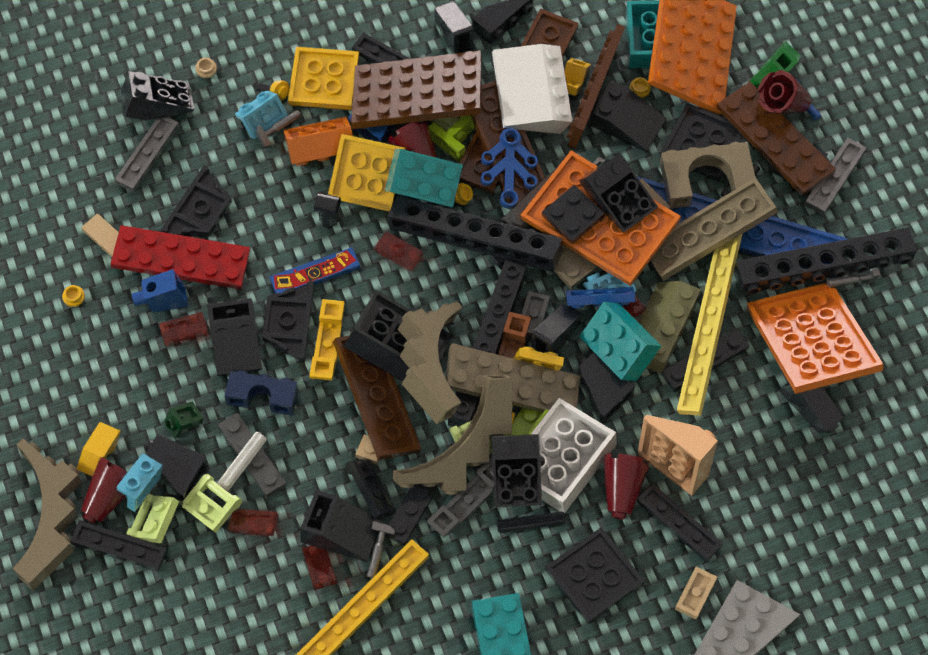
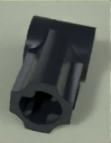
[314,192,341,229]

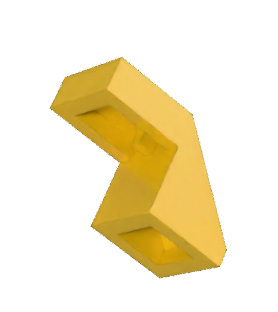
[564,58,591,96]
[77,422,121,477]

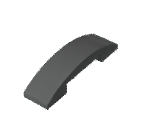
[427,457,494,538]

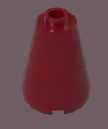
[758,70,811,113]
[388,121,437,158]
[603,454,650,520]
[81,457,128,524]

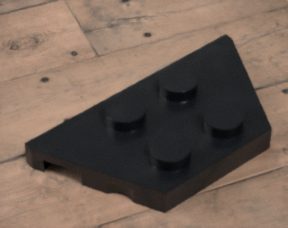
[161,165,232,236]
[262,281,314,362]

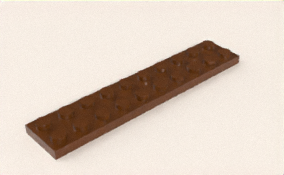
[459,8,579,195]

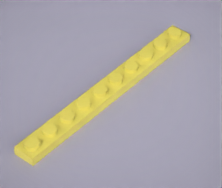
[677,234,742,416]

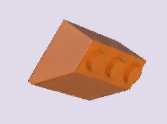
[283,117,353,166]

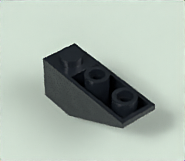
[472,0,534,45]

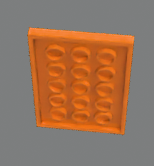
[648,0,737,115]
[520,151,681,286]
[747,282,883,394]

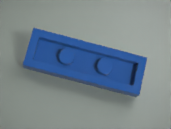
[566,287,635,308]

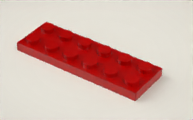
[110,225,250,290]

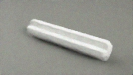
[217,432,266,491]

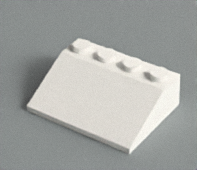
[492,44,572,134]
[531,398,617,513]

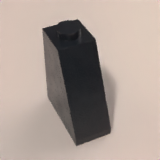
[435,1,474,54]
[531,303,581,354]
[578,352,635,424]
[778,382,844,433]
[146,434,208,501]

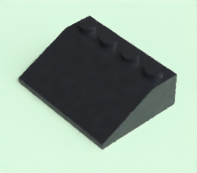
[343,290,453,381]

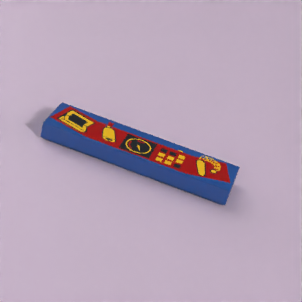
[269,247,360,293]

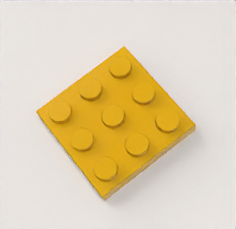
[288,47,359,110]
[328,134,406,212]

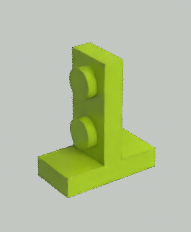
[429,115,476,163]

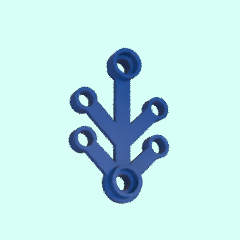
[480,128,538,209]

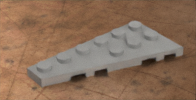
[695,580,800,655]

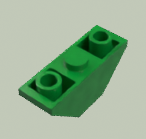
[747,41,801,89]

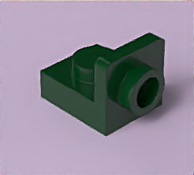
[164,401,204,438]

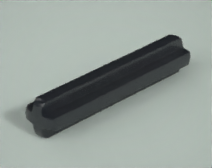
[497,511,566,533]

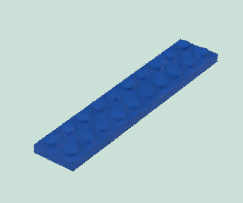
[637,176,847,278]

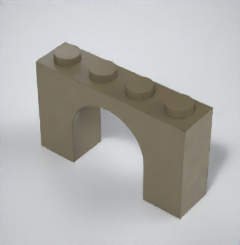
[660,142,755,209]

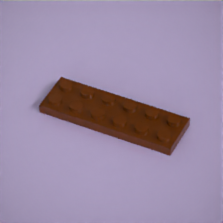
[566,23,625,150]
[470,81,545,209]
[717,82,836,196]
[333,336,421,460]

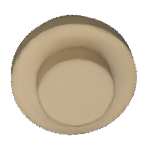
[195,58,217,78]

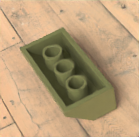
[638,281,701,374]

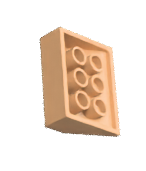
[637,415,718,496]

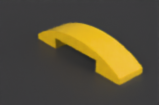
[309,299,345,381]

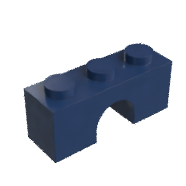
[224,371,299,416]

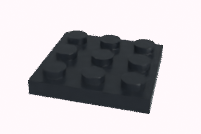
[660,103,743,182]
[545,528,645,624]

